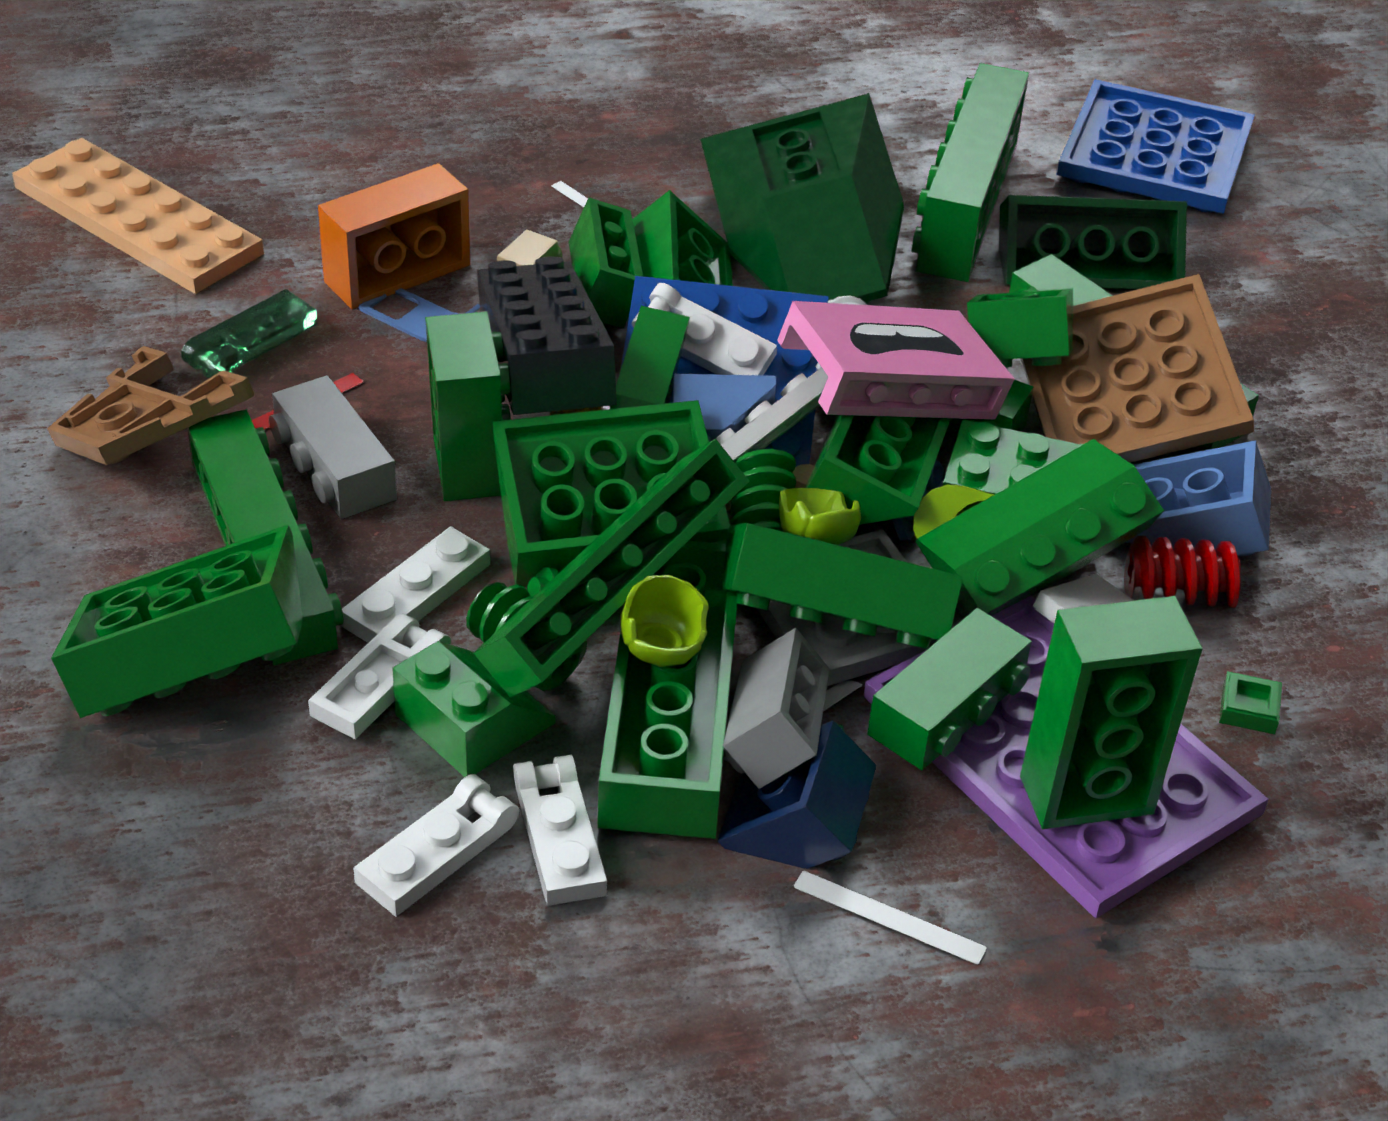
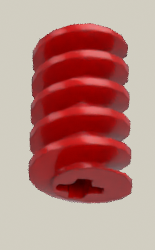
[1124,536,1241,608]

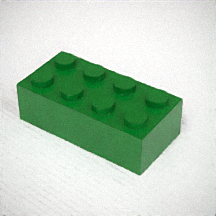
[1020,596,1203,829]

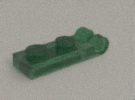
[181,289,318,379]

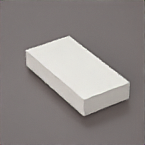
[1033,574,1134,623]

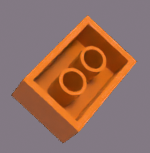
[318,163,470,310]

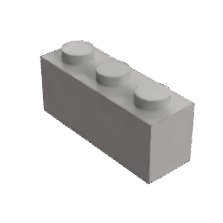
[269,375,397,519]
[723,628,829,789]

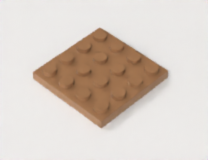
[1021,274,1254,463]

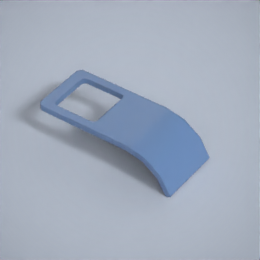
[359,288,481,342]

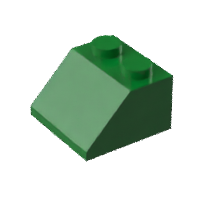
[967,288,1073,368]
[392,641,555,777]

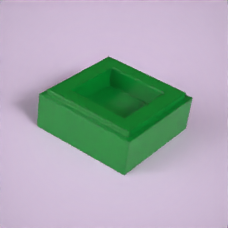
[1219,671,1282,735]

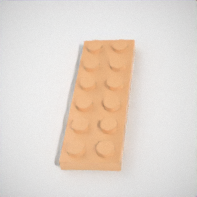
[12,138,264,294]

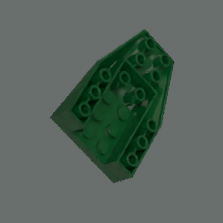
[700,93,904,304]

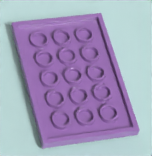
[864,595,1268,918]

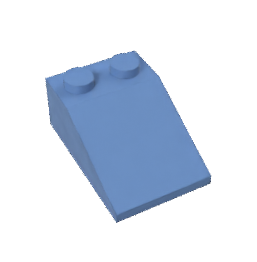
[1127,440,1271,556]

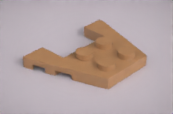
[47,346,255,465]

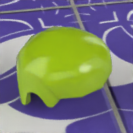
[779,488,861,545]
[621,575,709,667]

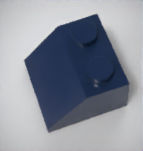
[717,721,877,869]

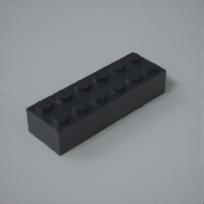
[477,257,617,415]

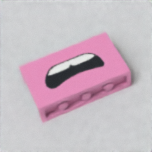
[778,301,1015,420]

